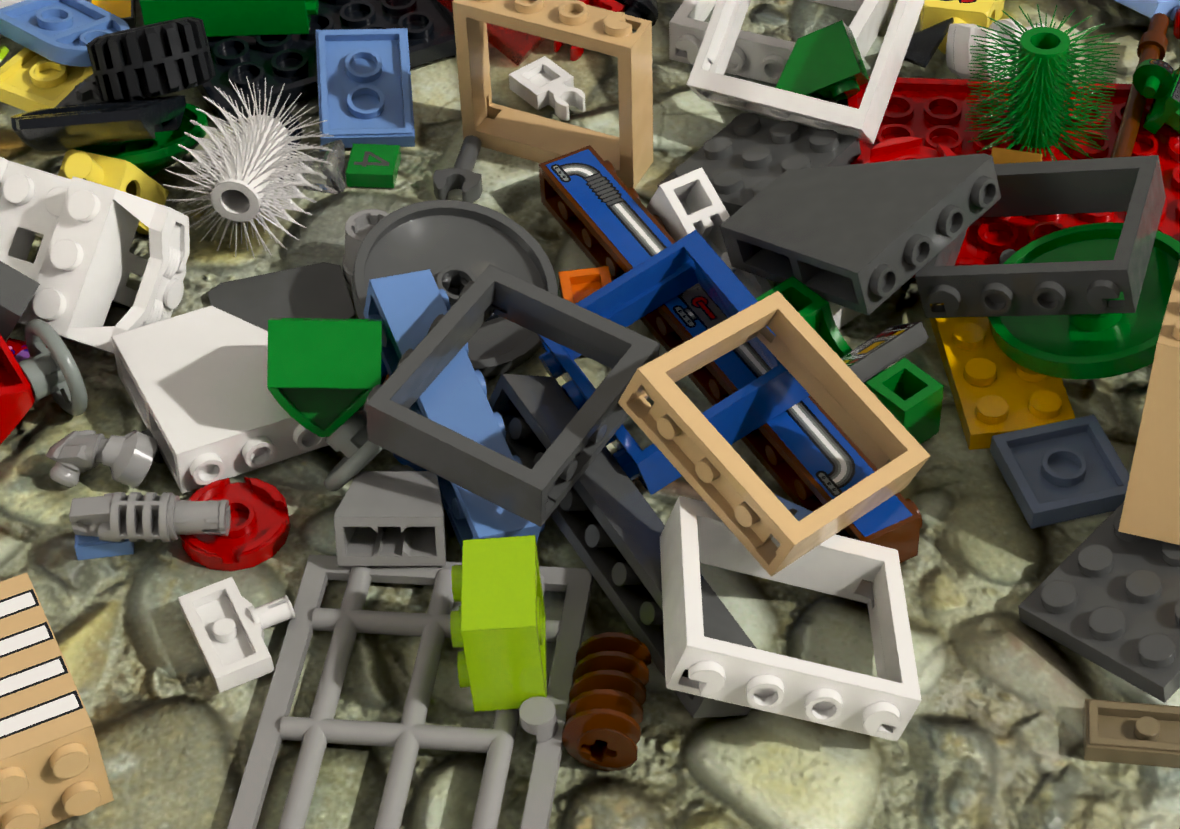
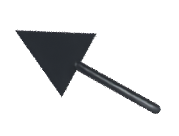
[837,17,954,106]

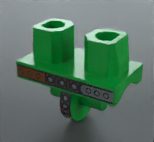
[1133,59,1180,135]

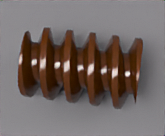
[562,632,651,771]

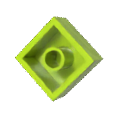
[450,535,547,712]

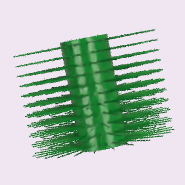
[964,4,1120,161]

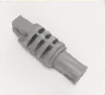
[69,492,231,542]

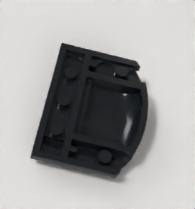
[11,95,186,152]

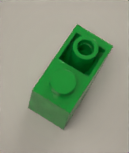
[775,20,869,101]

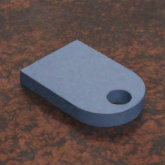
[0,0,130,67]

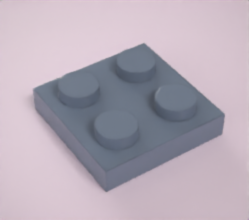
[990,414,1130,529]

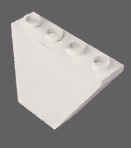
[112,306,367,494]

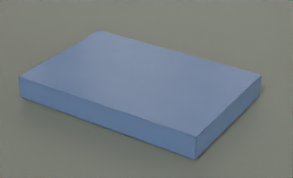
[315,28,415,149]

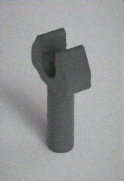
[433,135,483,203]

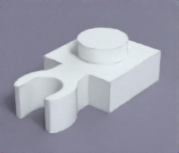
[509,56,586,121]

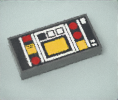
[841,321,929,383]

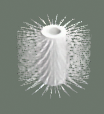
[163,76,336,258]

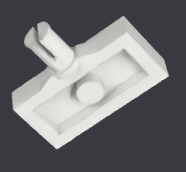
[178,577,296,693]

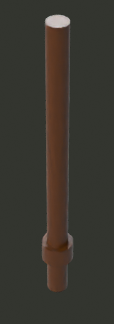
[1110,13,1169,158]

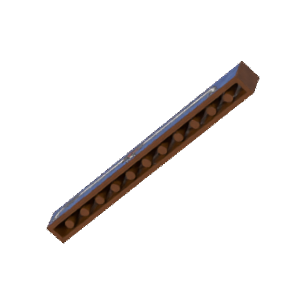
[539,145,922,563]

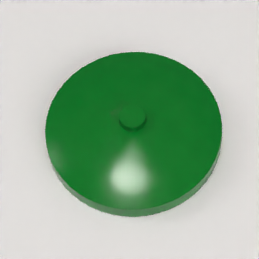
[988,222,1180,379]

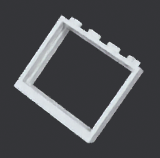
[669,0,893,84]
[686,0,925,144]
[660,496,922,742]

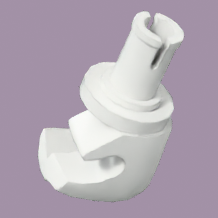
[946,18,1047,80]

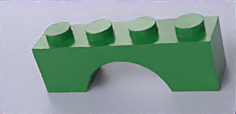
[756,276,944,445]

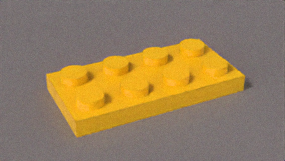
[929,303,1075,450]

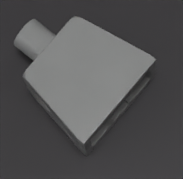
[334,464,446,566]

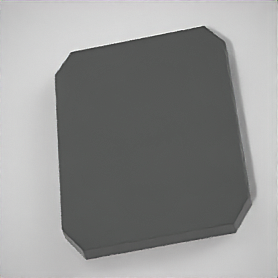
[208,262,356,331]

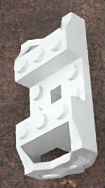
[0,157,190,354]

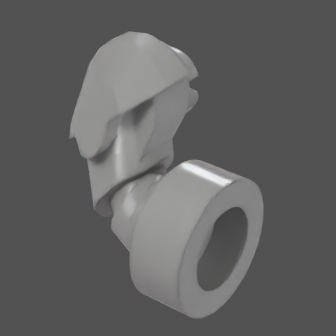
[46,430,157,489]

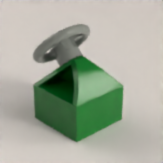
[267,318,384,492]

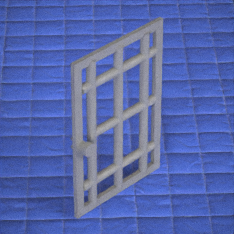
[227,555,594,829]

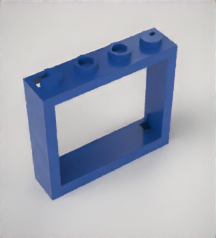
[538,230,810,495]

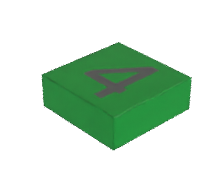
[345,144,401,188]

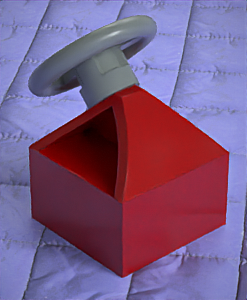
[0,319,88,445]

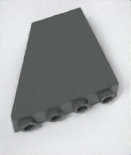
[720,153,1001,315]

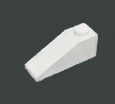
[646,167,772,298]

